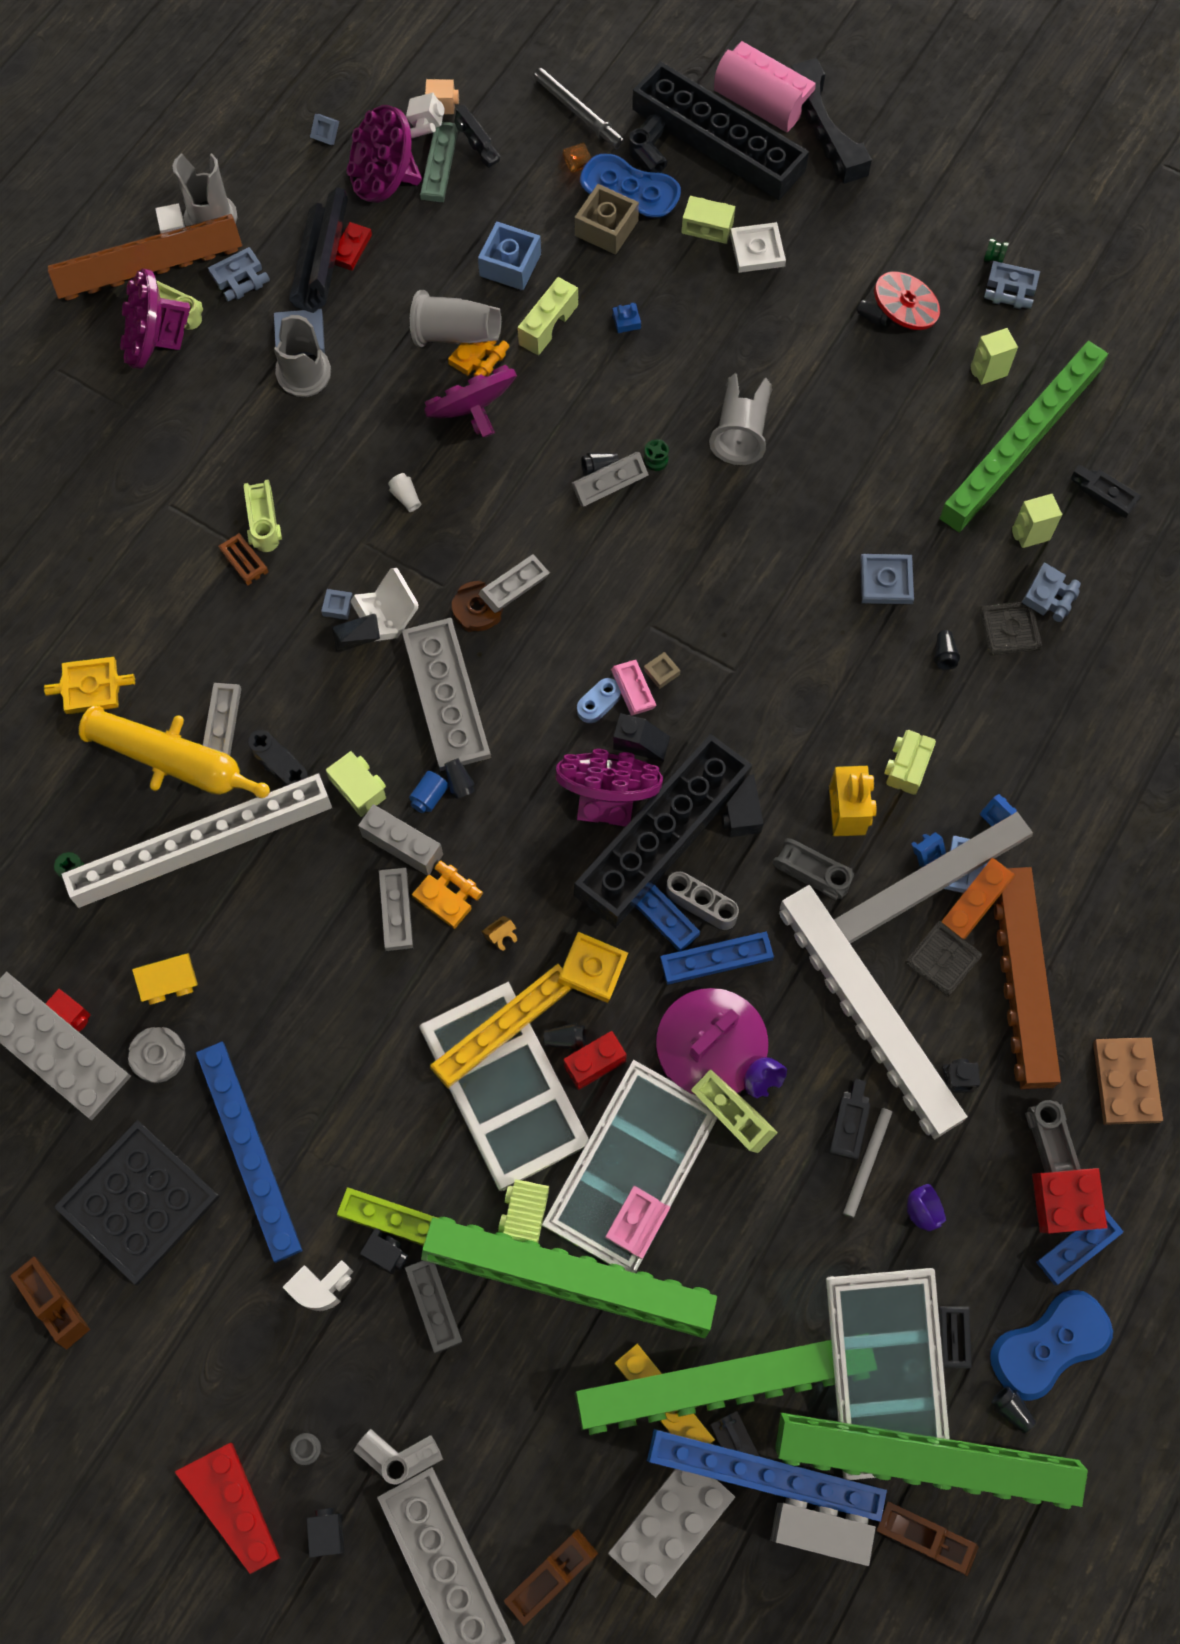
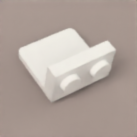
[350,568,418,641]

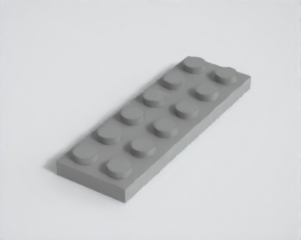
[402,618,491,771]
[0,971,131,1120]
[377,1467,515,1644]

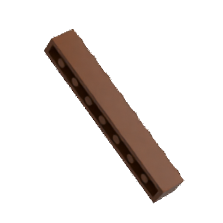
[48,214,242,300]
[994,867,1061,1089]

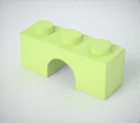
[518,277,578,356]

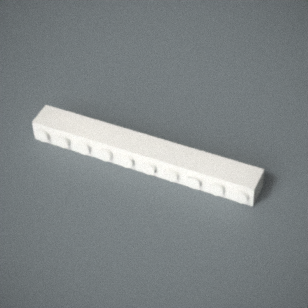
[62,773,332,908]
[779,885,967,1140]

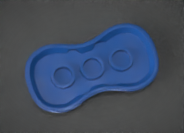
[580,154,681,219]
[990,1290,1113,1401]

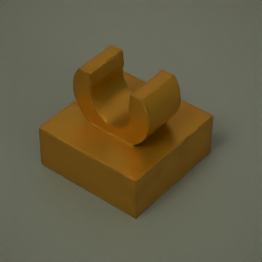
[481,916,517,951]

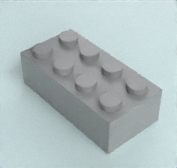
[608,1469,735,1598]

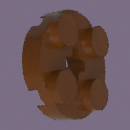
[452,581,503,632]

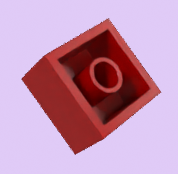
[1032,1168,1107,1233]

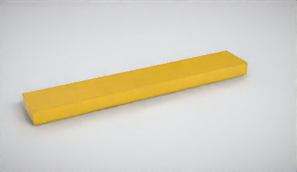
[430,964,573,1089]

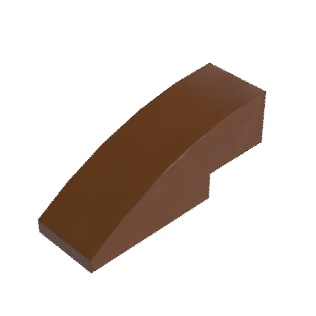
[11,1257,91,1350]
[877,1502,979,1576]
[504,1529,598,1626]

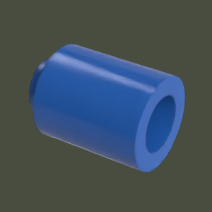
[409,771,449,813]

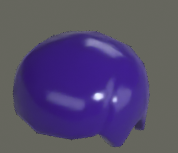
[744,1057,787,1099]
[907,1184,946,1231]

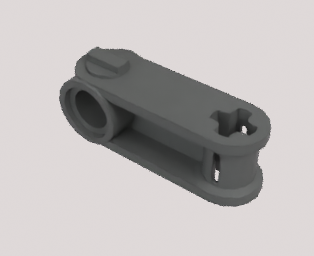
[772,838,854,900]
[1025,1100,1081,1173]

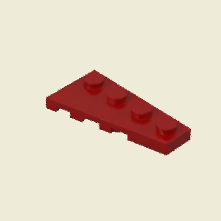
[175,1443,280,1574]

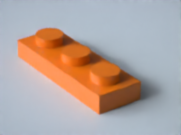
[941,857,1016,939]

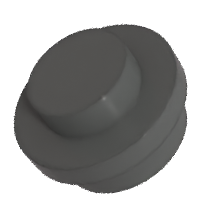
[290,1433,321,1465]

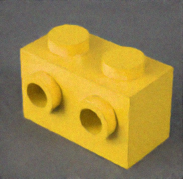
[132,953,198,1005]

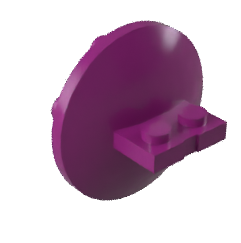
[347,105,422,203]
[120,268,190,369]
[424,365,517,437]
[555,749,663,826]
[656,988,768,1095]

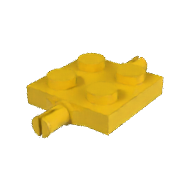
[44,657,135,714]

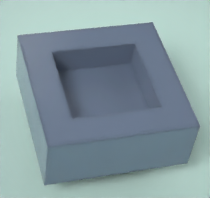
[310,114,339,145]
[321,589,353,620]

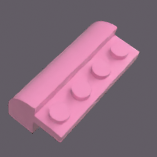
[714,41,816,133]

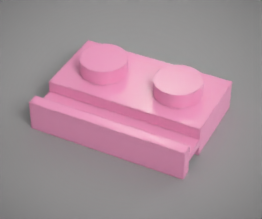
[605,1186,670,1259]

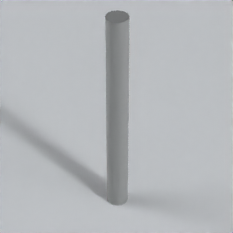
[843,1108,892,1218]

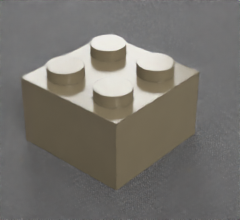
[575,184,639,254]

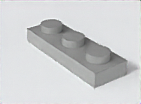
[572,452,648,507]
[478,554,550,613]
[203,683,241,756]
[379,868,413,951]

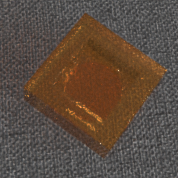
[563,143,591,173]

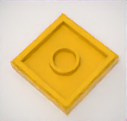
[557,932,628,1003]

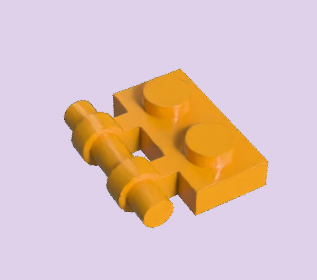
[448,341,510,377]
[412,861,483,929]

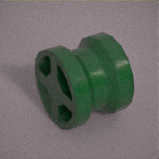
[983,238,1009,263]
[644,439,669,471]
[54,852,85,881]

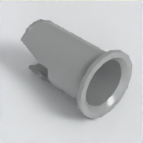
[173,153,238,226]
[410,290,501,347]
[274,315,331,397]
[709,373,772,465]

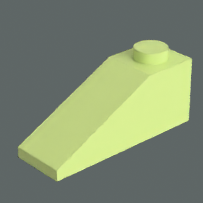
[691,1070,778,1153]

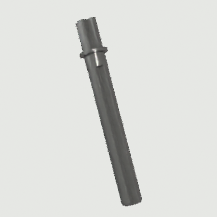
[534,68,624,149]

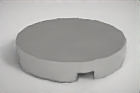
[128,1027,186,1083]

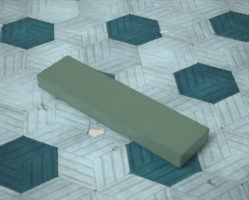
[420,122,458,202]

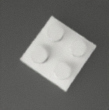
[730,222,786,273]

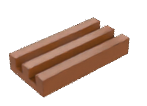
[218,533,268,585]

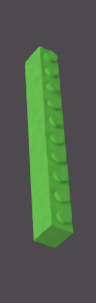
[939,340,1109,533]
[421,1217,717,1338]
[575,1333,877,1435]
[775,1413,1088,1509]

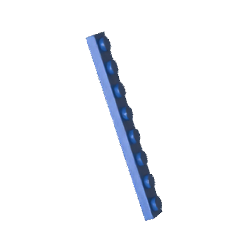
[196,1042,303,1263]
[647,1429,887,1522]

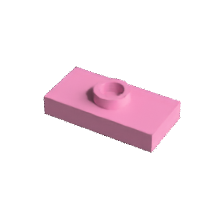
[611,660,656,716]

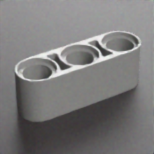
[666,871,739,930]

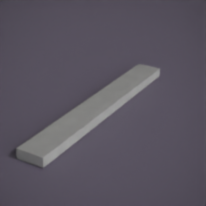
[834,812,1033,944]

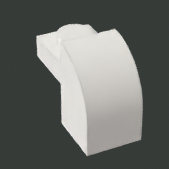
[283,1260,353,1311]

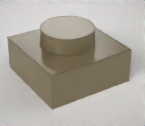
[644,652,680,689]

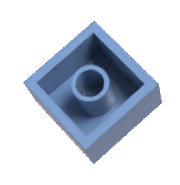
[478,221,541,290]

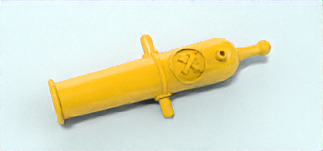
[79,705,270,799]

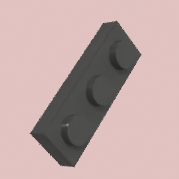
[405,1261,463,1354]

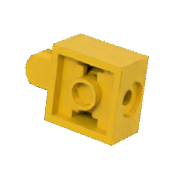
[829,766,876,836]

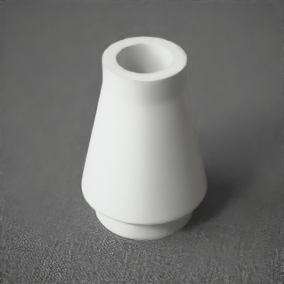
[388,473,421,512]

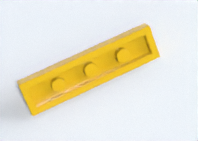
[615,1343,715,1444]

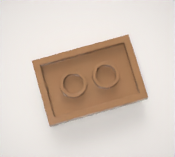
[1093,1038,1163,1125]

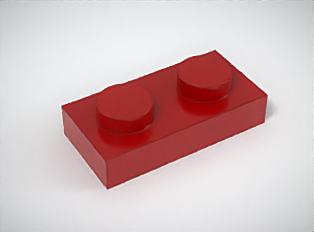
[334,222,372,271]

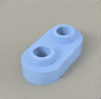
[577,678,621,723]

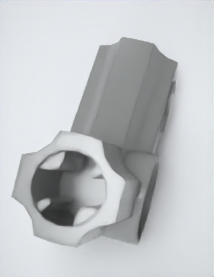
[354,1429,443,1485]

